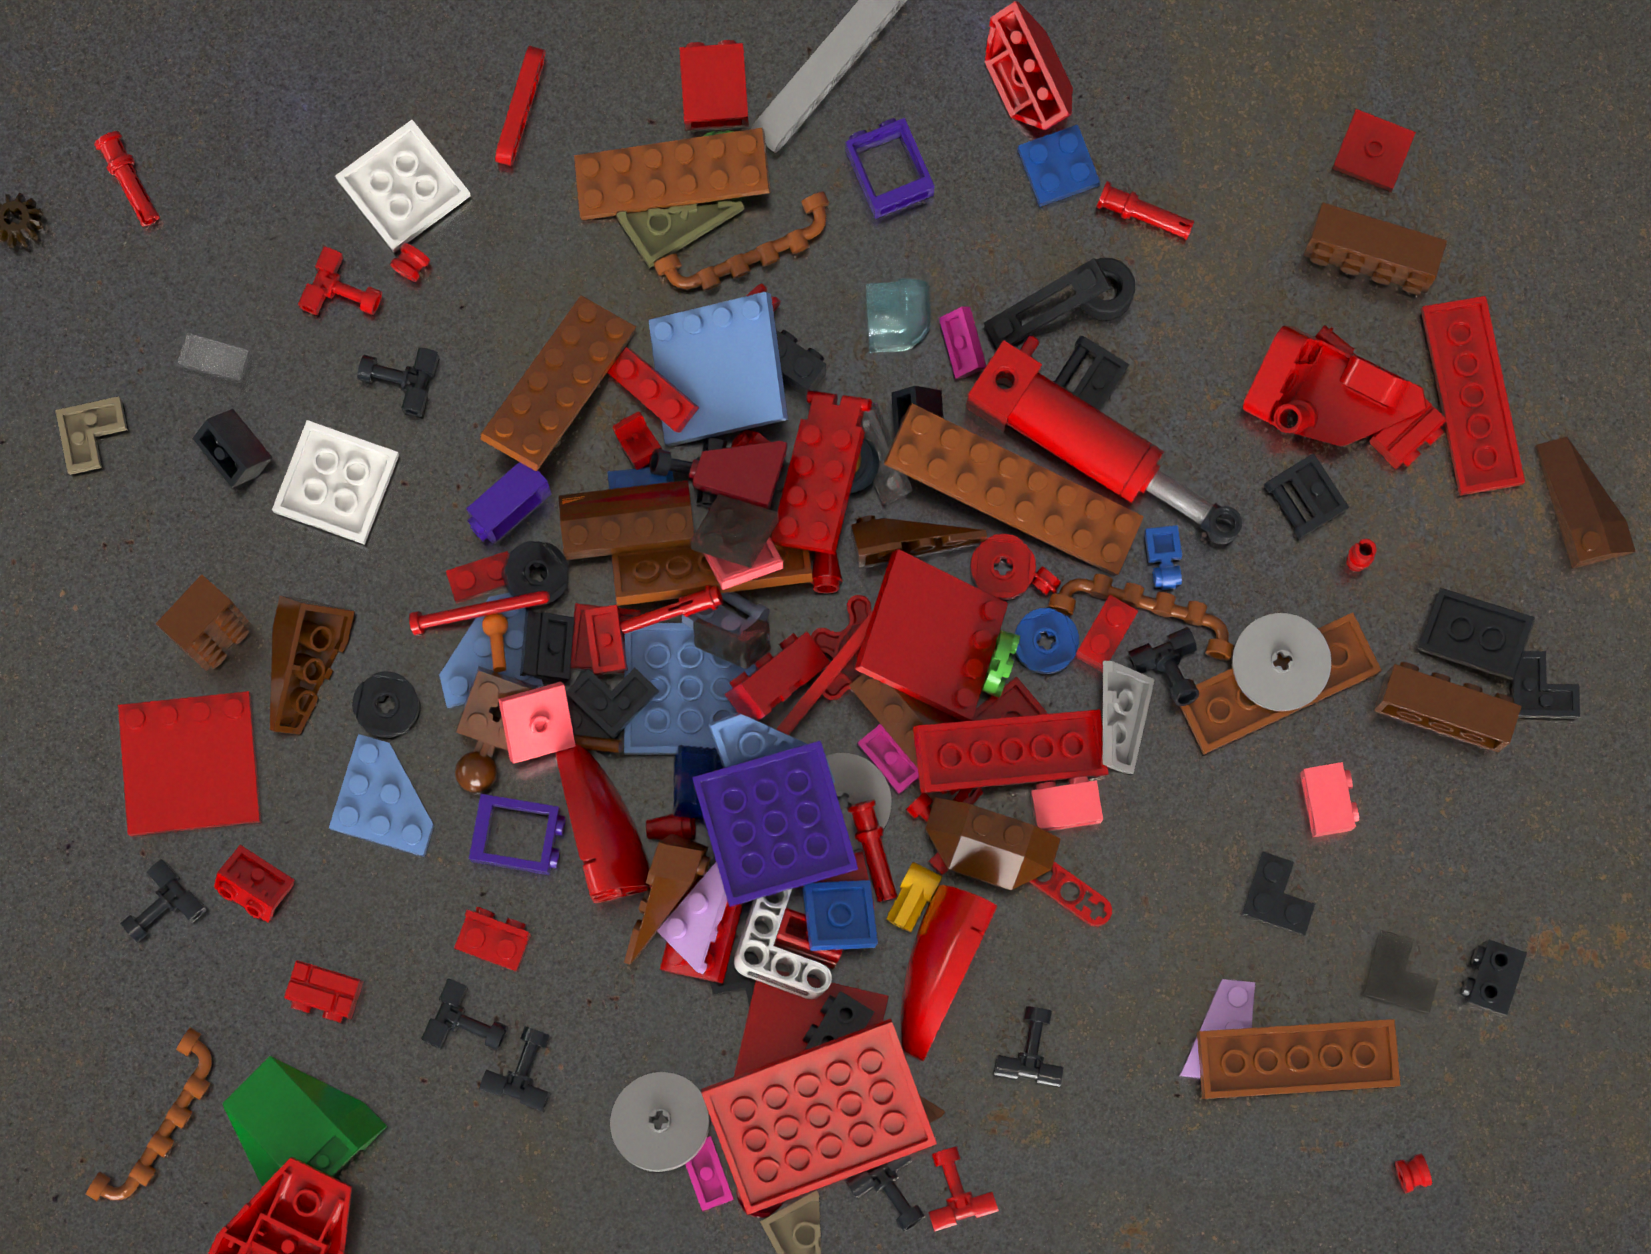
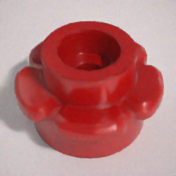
[1032,566,1061,595]

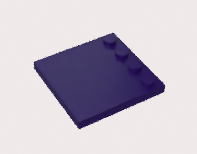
[692,740,858,907]

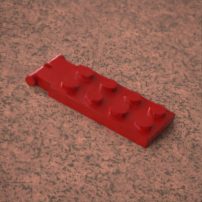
[771,390,872,554]

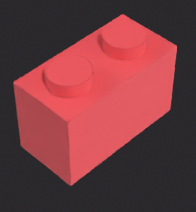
[1300,762,1359,837]
[1030,776,1103,832]

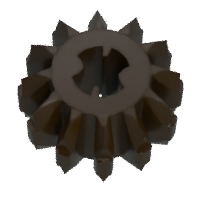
[0,193,44,249]

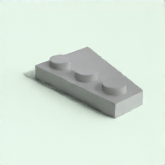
[1103,661,1155,774]

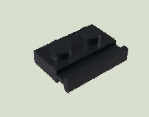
[520,610,575,683]

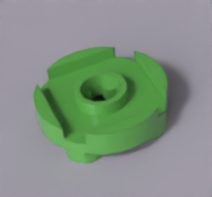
[981,630,1020,698]

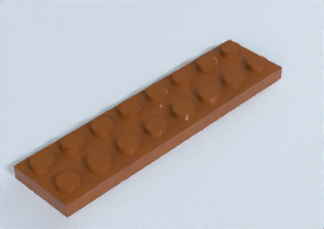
[883,403,1144,576]

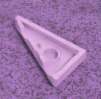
[657,862,727,974]

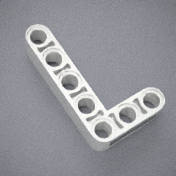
[734,889,832,999]

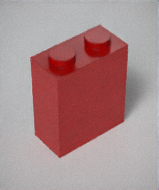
[679,40,749,131]

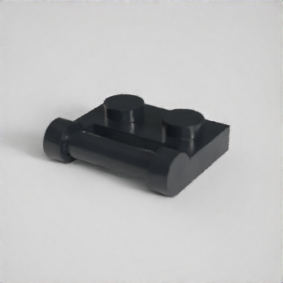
[1053,336,1129,411]
[1264,453,1349,539]

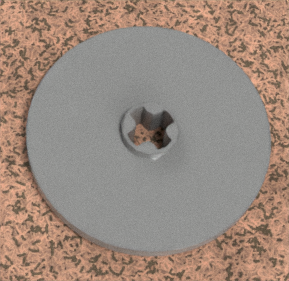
[1232,613,1331,711]
[826,753,892,850]
[610,1072,710,1172]

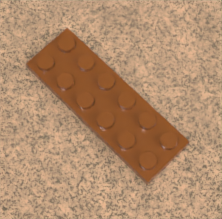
[574,128,771,220]
[480,295,636,472]
[612,529,813,606]
[1180,612,1382,755]
[1197,1019,1401,1099]

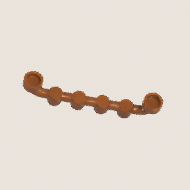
[654,191,829,292]
[1048,574,1234,661]
[86,1027,212,1201]

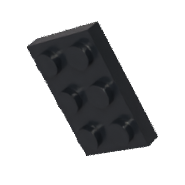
[1418,587,1535,680]

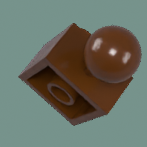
[455,666,540,793]

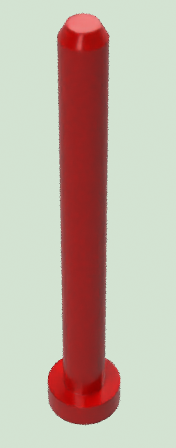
[409,590,550,635]

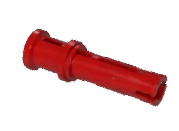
[94,131,160,227]
[1096,181,1194,240]
[847,799,898,902]

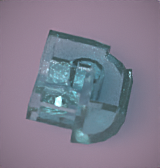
[866,279,931,353]

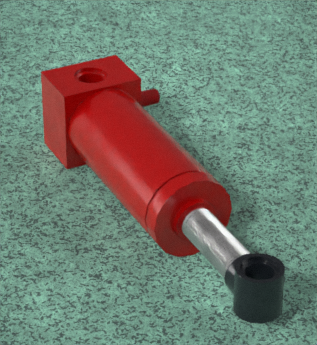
[966,336,1242,544]

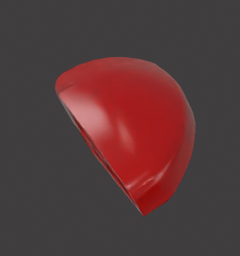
[555,743,652,903]
[900,885,998,1062]

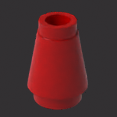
[810,552,843,593]
[646,810,696,840]

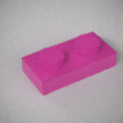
[939,306,986,379]
[857,724,919,794]
[685,1136,734,1211]

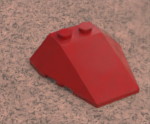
[208,1157,352,1254]

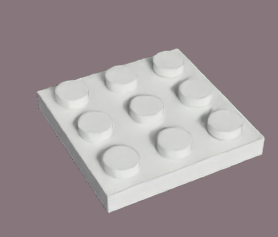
[335,120,471,253]
[272,420,399,545]

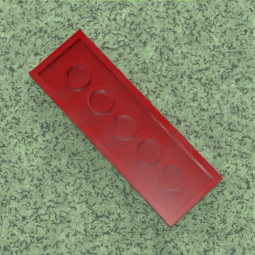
[1421,296,1525,496]
[913,709,1109,793]

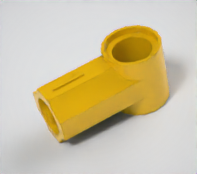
[886,861,943,933]

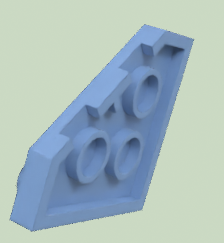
[439,592,543,708]
[708,712,835,783]
[329,734,434,857]

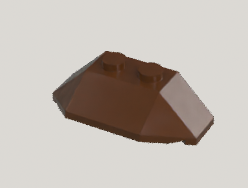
[925,797,1061,891]

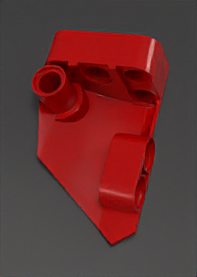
[1243,325,1427,447]

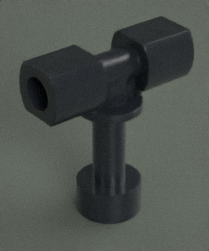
[357,347,439,417]
[650,438,727,507]
[1128,627,1199,706]
[120,859,207,943]
[421,978,508,1050]
[993,1006,1064,1088]
[479,1026,550,1112]
[845,1155,926,1232]

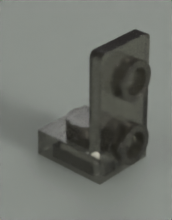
[693,618,771,669]

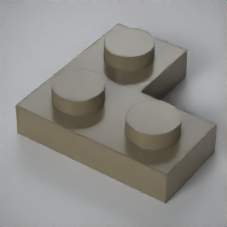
[55,396,128,475]

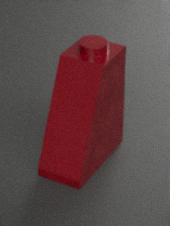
[689,441,787,510]

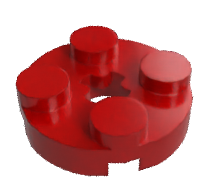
[970,534,1036,600]

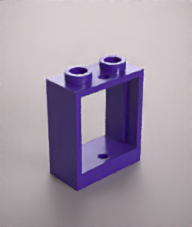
[845,118,935,219]
[466,462,552,545]
[469,794,566,875]

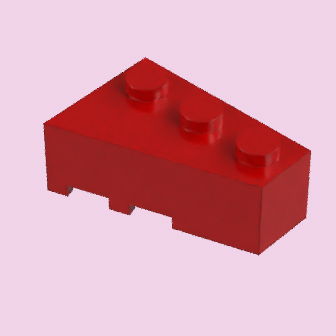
[724,632,830,720]

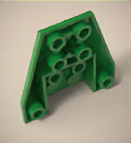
[222,1056,387,1187]

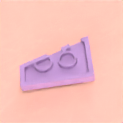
[1180,979,1255,1078]

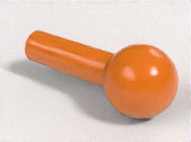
[482,613,508,672]

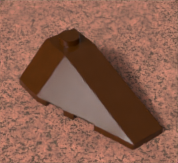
[1535,437,1636,569]
[851,515,987,568]
[270,595,355,735]
[624,834,711,964]

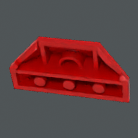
[985,1,1073,130]

